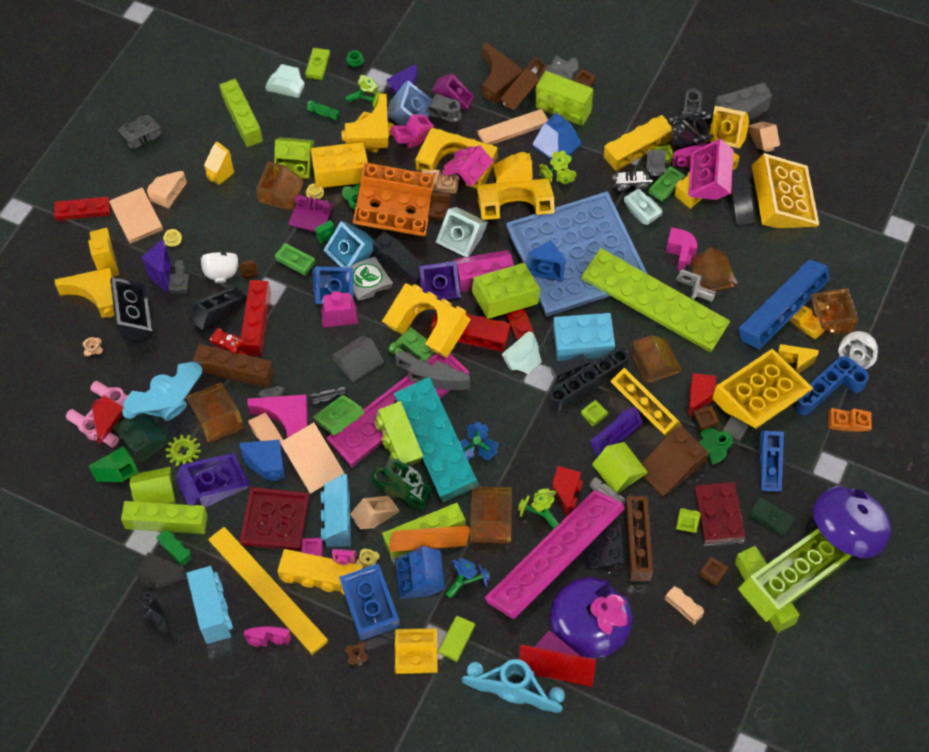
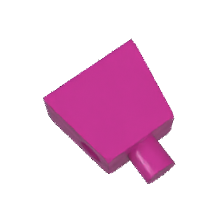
[321,291,358,328]

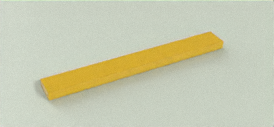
[208,527,328,655]

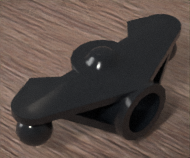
[667,112,714,148]

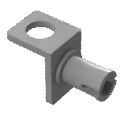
[676,270,716,302]

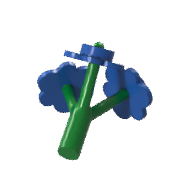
[459,421,498,460]
[446,558,490,598]

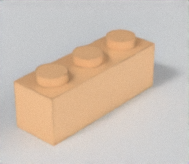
[665,586,704,625]

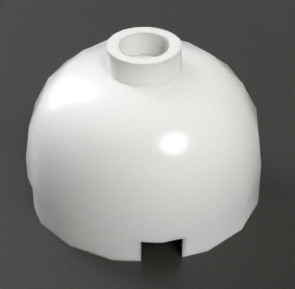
[201,252,238,283]
[838,331,878,369]

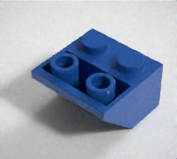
[395,546,445,599]

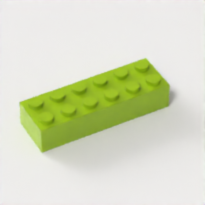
[738,528,852,622]

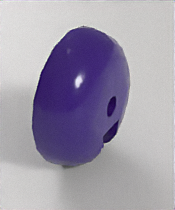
[813,486,891,558]
[549,577,633,659]

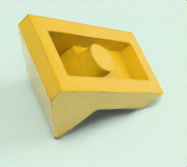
[778,344,819,374]

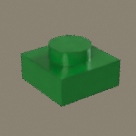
[315,220,335,244]

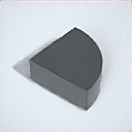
[258,386,286,398]

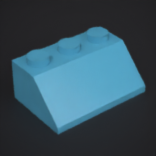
[321,474,351,547]

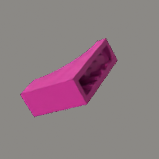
[248,395,308,438]

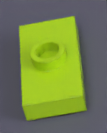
[305,48,330,80]

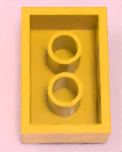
[311,142,368,189]

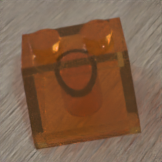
[811,288,859,334]
[631,335,682,383]

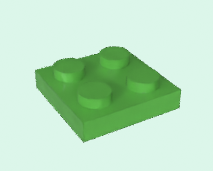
[313,395,364,436]

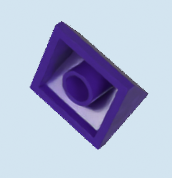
[141,240,171,292]
[419,261,461,300]

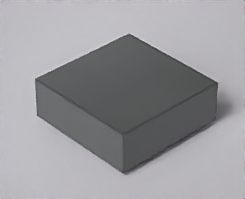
[723,416,749,443]

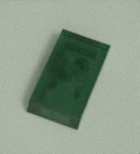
[749,497,795,536]

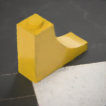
[342,94,388,148]
[88,228,119,276]
[55,268,114,318]

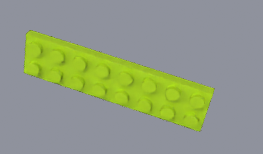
[581,248,730,353]

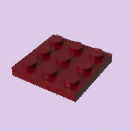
[240,487,310,551]

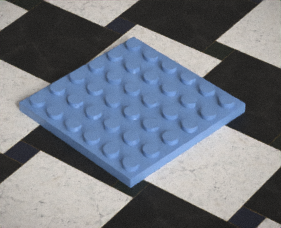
[506,191,647,317]

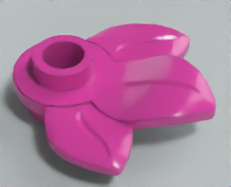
[591,594,628,635]

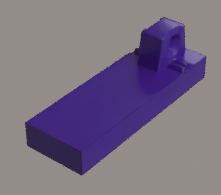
[590,406,643,456]

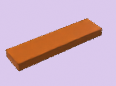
[389,526,470,552]

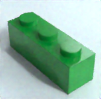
[156,529,192,567]

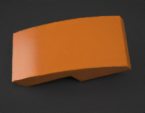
[828,408,872,431]

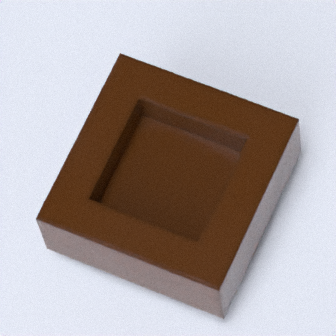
[572,69,596,87]
[693,406,719,431]
[699,557,728,586]

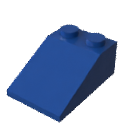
[339,563,399,641]

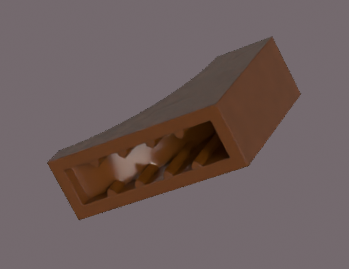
[482,43,523,104]
[501,56,547,110]

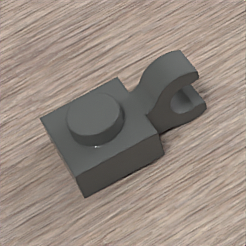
[169,260,190,293]

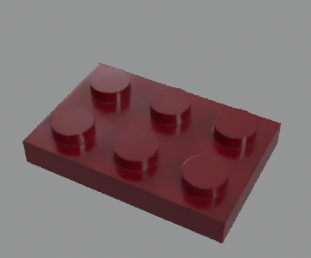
[694,482,746,544]

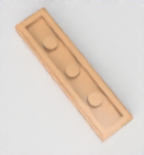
[478,109,548,145]

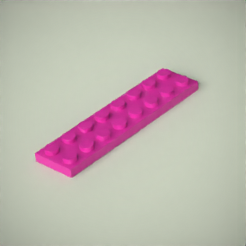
[326,353,469,467]
[484,490,625,619]

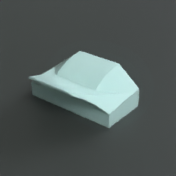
[266,65,304,98]
[625,188,662,225]
[502,331,542,374]

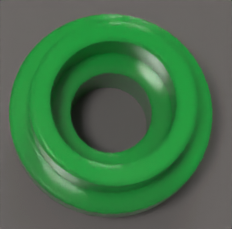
[347,51,364,67]

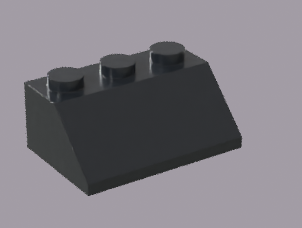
[110,277,152,343]

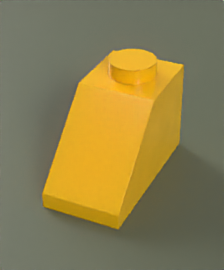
[204,142,234,185]

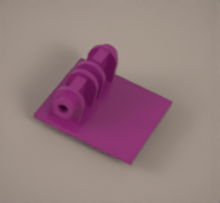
[288,194,334,232]

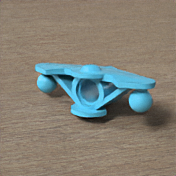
[122,362,202,421]
[462,659,565,713]

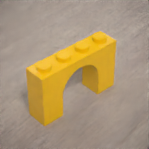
[416,128,497,189]
[477,179,555,220]
[382,283,471,358]

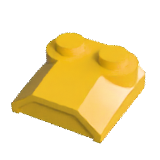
[709,106,749,148]

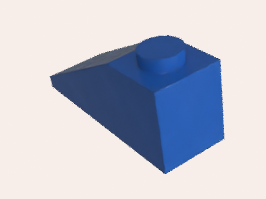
[760,431,784,491]

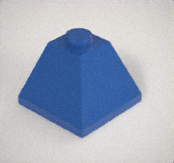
[532,113,582,160]
[313,266,353,304]
[240,439,285,481]

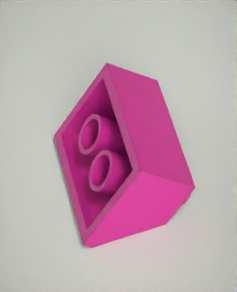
[688,139,734,200]
[454,250,514,292]

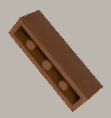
[193,344,274,388]
[625,496,653,581]

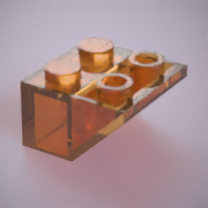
[256,162,304,210]

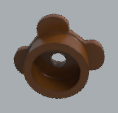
[239,260,259,278]
[345,642,368,665]

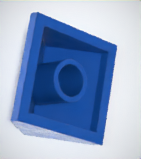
[527,240,566,282]

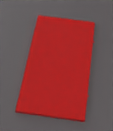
[519,645,596,687]

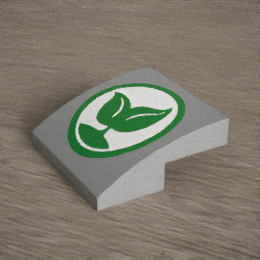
[350,257,393,301]

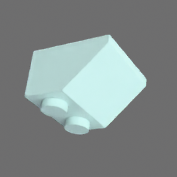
[436,207,488,257]

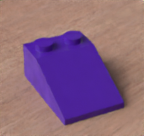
[175,453,250,507]

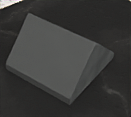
[331,336,384,384]

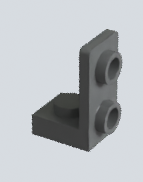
[646,150,667,176]

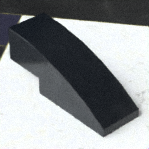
[728,168,755,227]

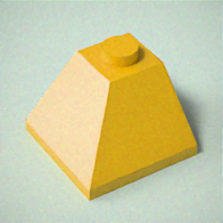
[493,152,532,184]

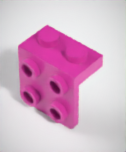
[442,145,493,186]

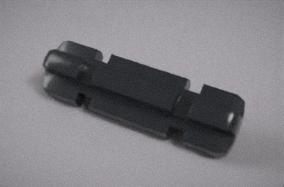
[309,386,347,404]

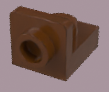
[429,192,451,222]

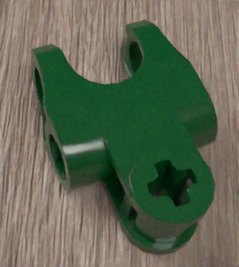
[371,459,432,510]

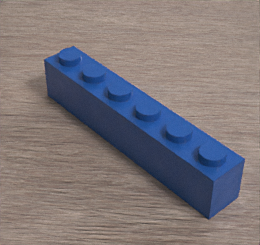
[739,259,830,350]

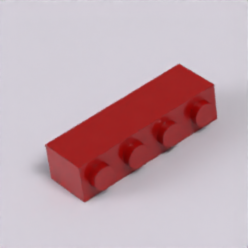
[240,280,271,357]
[431,311,510,352]

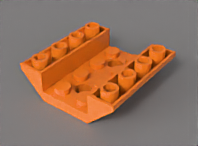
[353,162,435,236]

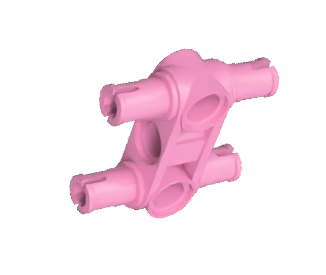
[66,380,142,448]

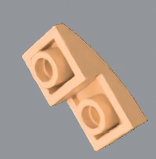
[422,170,460,193]
[248,413,283,442]

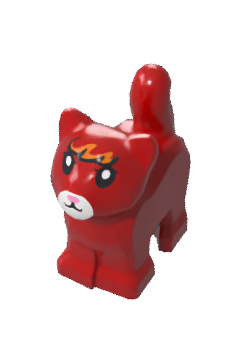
[209,328,247,355]

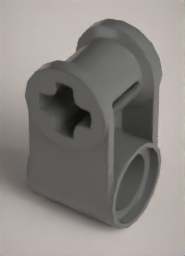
[683,89,701,115]
[427,94,461,123]

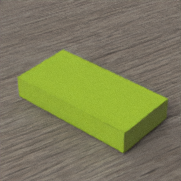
[438,615,475,662]

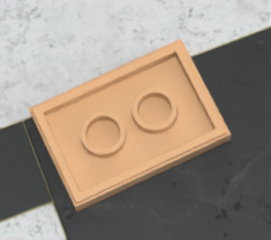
[109,188,163,244]
[280,423,344,494]

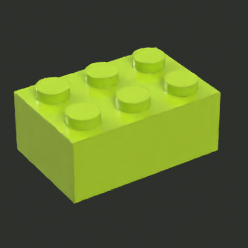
[536,71,593,126]
[472,263,541,319]
[374,401,423,471]

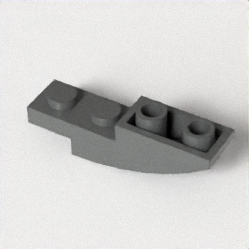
[395,350,470,390]

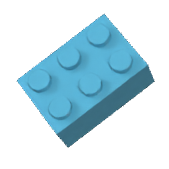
[553,313,615,361]
[187,566,233,644]

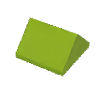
[592,442,648,495]
[130,467,176,504]

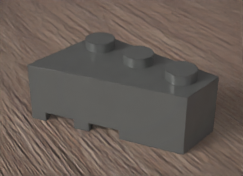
[714,82,772,120]

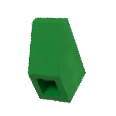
[89,446,139,482]

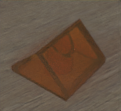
[691,247,737,290]

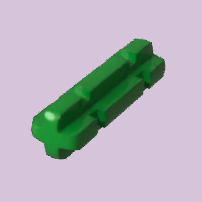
[307,100,340,120]

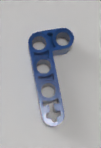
[795,356,869,415]

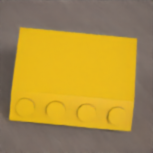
[752,153,819,228]
[712,349,813,429]

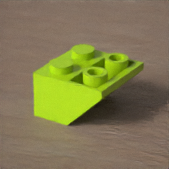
[274,138,314,179]

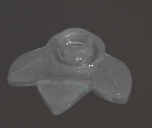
[545,56,578,80]

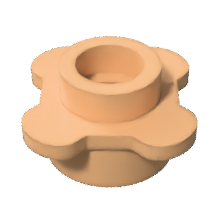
[83,337,103,357]

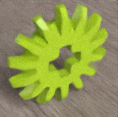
[166,435,201,466]

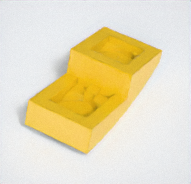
[790,306,828,339]

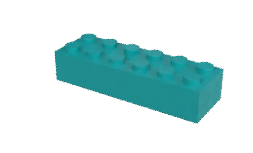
[394,377,479,503]

